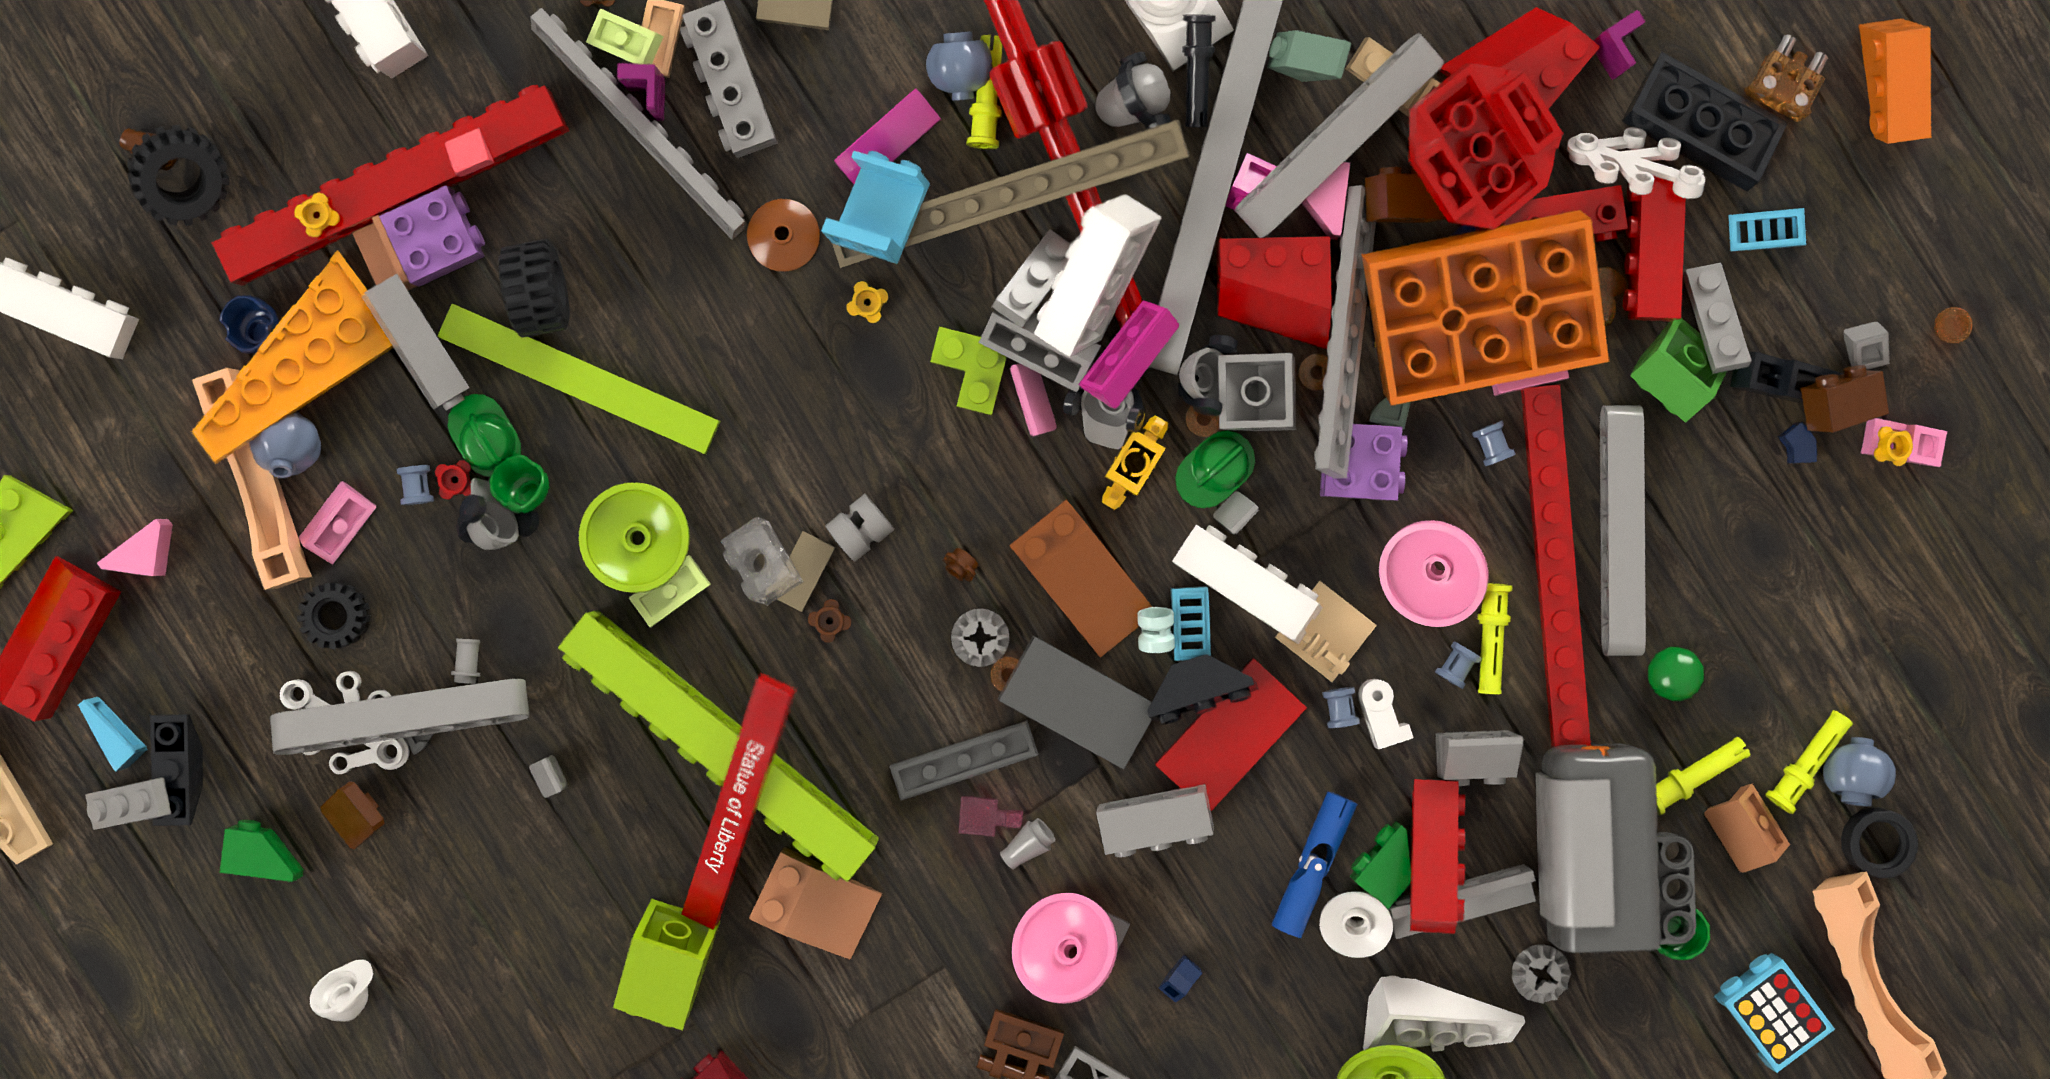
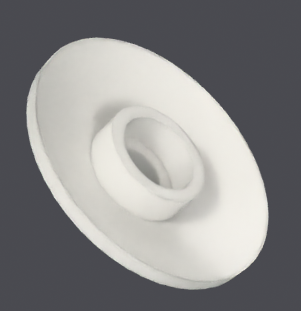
[1320,892,1393,958]

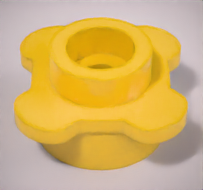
[294,193,339,237]
[847,281,888,323]
[1874,426,1913,466]

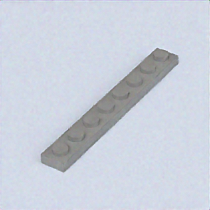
[530,8,745,240]
[1315,185,1376,478]

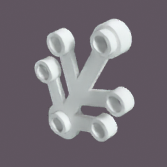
[1567,127,1705,198]
[280,671,410,774]

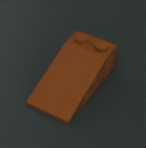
[1009,499,1152,658]

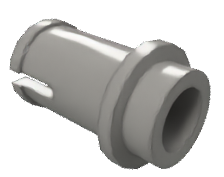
[451,638,480,684]

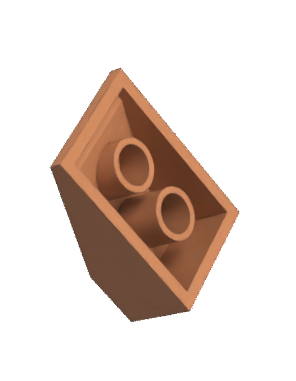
[749,847,882,960]

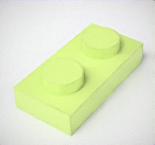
[586,9,664,64]
[629,555,711,627]

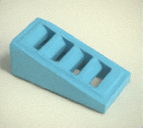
[1728,208,1806,252]
[1170,586,1211,661]
[78,697,147,772]

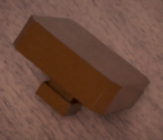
[320,781,385,849]

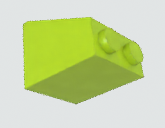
[613,899,720,1031]

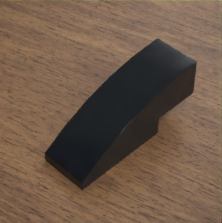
[1730,352,1844,404]

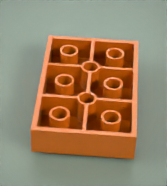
[1362,210,1609,406]

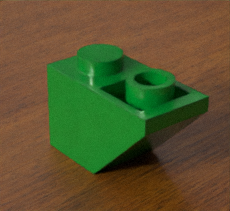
[1350,821,1411,909]

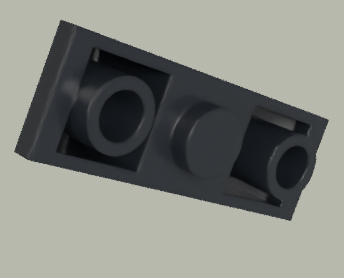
[1147,654,1259,725]
[150,714,203,826]

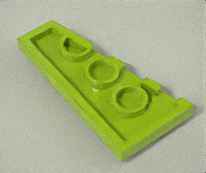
[0,475,74,589]

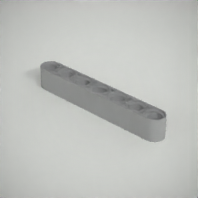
[1235,33,1444,238]
[1600,405,1646,656]
[270,679,530,755]

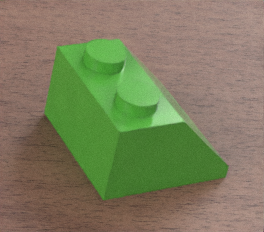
[1630,318,1727,423]

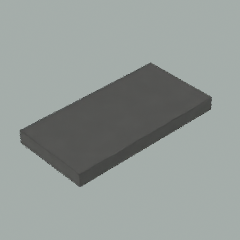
[997,635,1152,769]

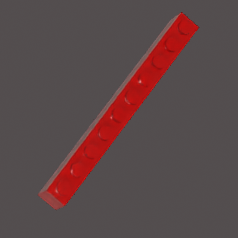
[211,85,570,286]

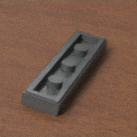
[889,720,1039,800]

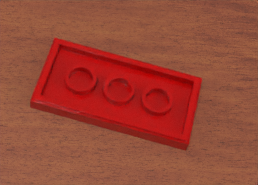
[1155,658,1307,811]

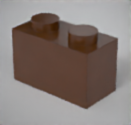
[1365,167,1446,224]
[1801,365,1889,432]

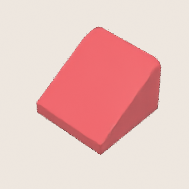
[445,128,494,177]

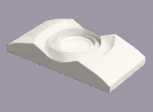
[1125,0,1234,72]

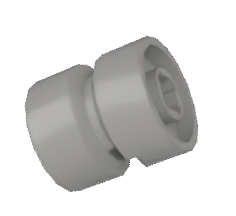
[825,493,894,562]

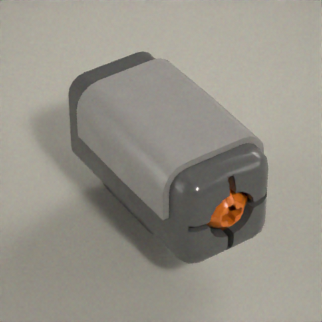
[1536,743,1696,952]

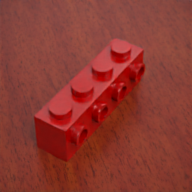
[1623,175,1686,321]
[1475,185,1628,242]
[1410,779,1465,934]

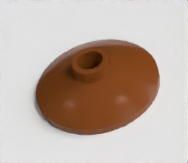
[747,199,820,272]

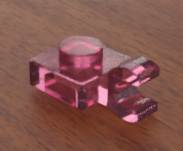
[958,795,1023,837]

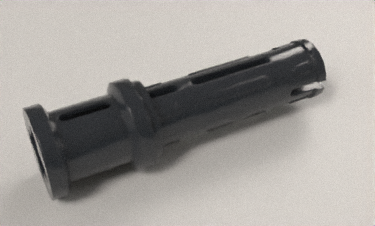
[1182,14,1216,127]

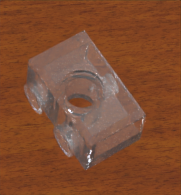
[721,517,804,605]

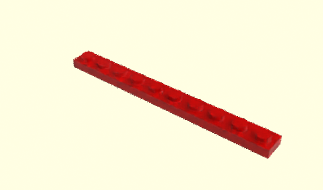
[1521,385,1591,747]

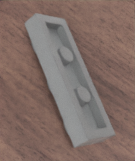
[992,229,1071,328]
[1683,263,1751,374]
[85,778,171,830]

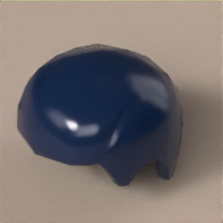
[219,295,279,354]

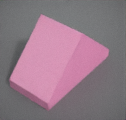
[1302,162,1350,240]
[97,519,172,576]

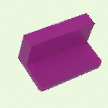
[1593,10,1645,80]
[617,63,665,121]

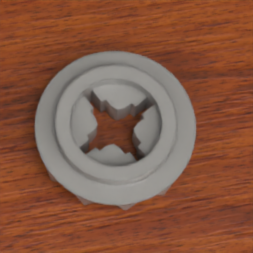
[951,609,1009,667]
[1512,944,1572,1004]

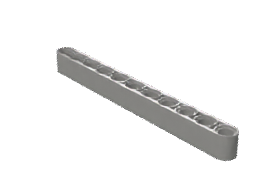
[1149,0,1283,375]

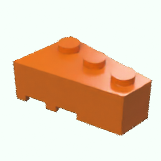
[1859,19,1931,144]

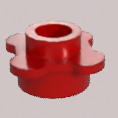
[435,460,471,500]

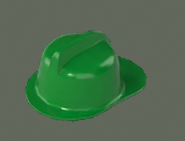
[448,394,521,477]
[1175,431,1255,508]

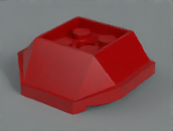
[1409,63,1563,230]

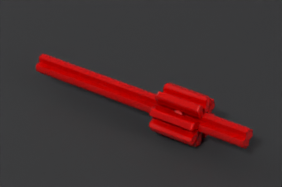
[984,0,1143,329]

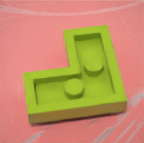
[930,326,1007,416]

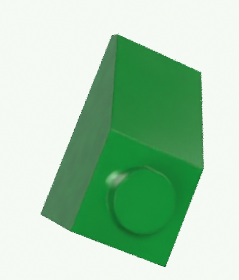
[219,820,304,882]

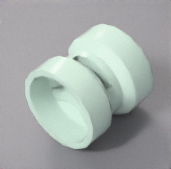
[1137,607,1175,653]

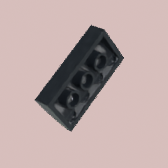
[1622,52,1788,192]

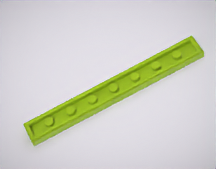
[437,304,721,454]

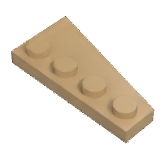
[0,754,53,865]

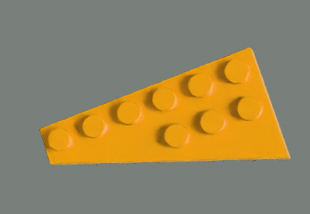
[192,250,394,464]

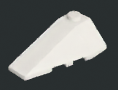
[1363,976,1525,1052]

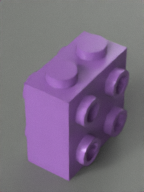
[379,186,485,287]
[1320,424,1408,501]

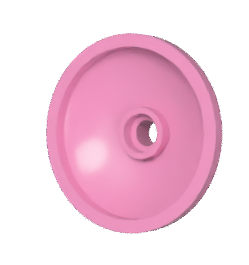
[1379,521,1489,627]
[1012,893,1117,1004]

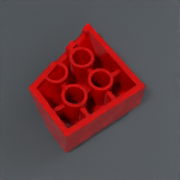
[1439,7,1600,109]
[1216,236,1332,350]

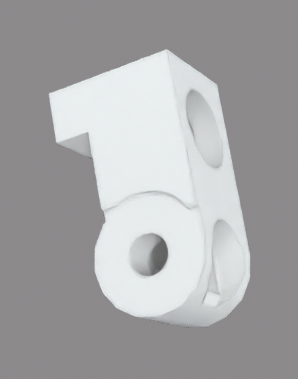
[1358,679,1413,749]

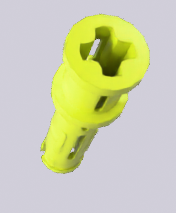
[966,35,1003,149]
[1477,583,1512,694]
[1765,710,1853,814]
[1656,736,1750,816]

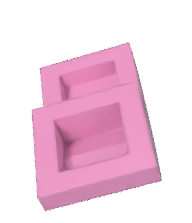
[1861,418,1947,467]

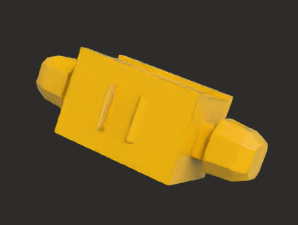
[1102,415,1168,510]

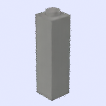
[362,274,469,411]

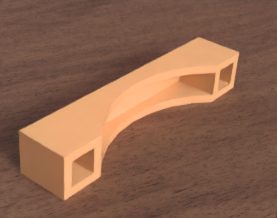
[192,368,312,590]
[1812,871,1947,1079]

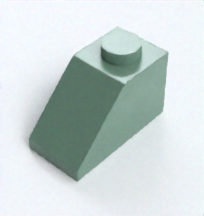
[1267,30,1351,82]

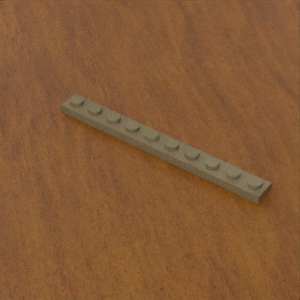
[832,120,1189,268]

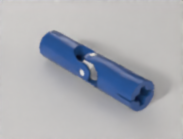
[1271,791,1358,938]

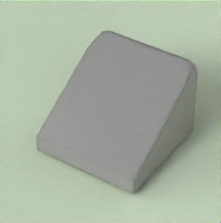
[1844,322,1890,370]
[1213,491,1259,534]
[529,755,568,798]

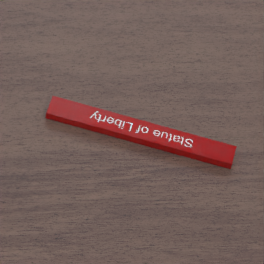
[681,674,796,930]

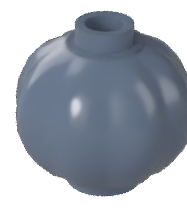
[926,32,992,100]
[249,412,321,478]
[1823,737,1896,806]

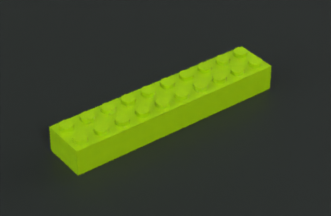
[558,610,879,882]

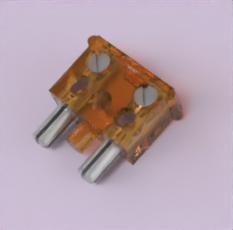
[1744,35,1828,122]

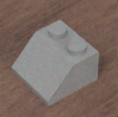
[1218,353,1296,431]
[1436,730,1523,786]

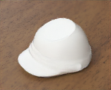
[310,959,373,1021]

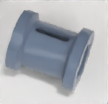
[1472,421,1516,466]
[397,465,434,505]
[1435,641,1482,689]
[1323,687,1360,728]

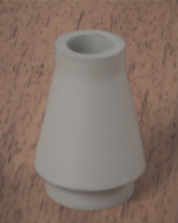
[1000,818,1055,870]

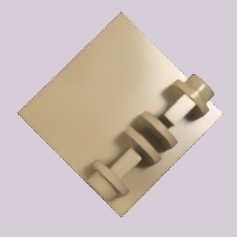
[1275,581,1377,682]

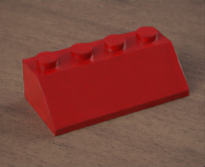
[0,556,122,722]

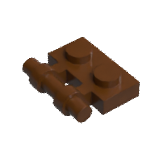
[976,1009,1064,1079]

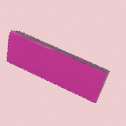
[834,88,941,184]
[1078,300,1179,409]

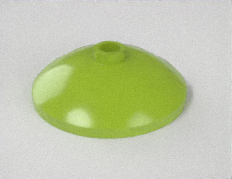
[579,483,690,593]
[1337,1045,1445,1079]

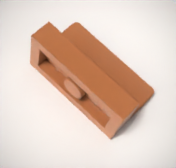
[352,215,417,290]
[1704,783,1790,873]

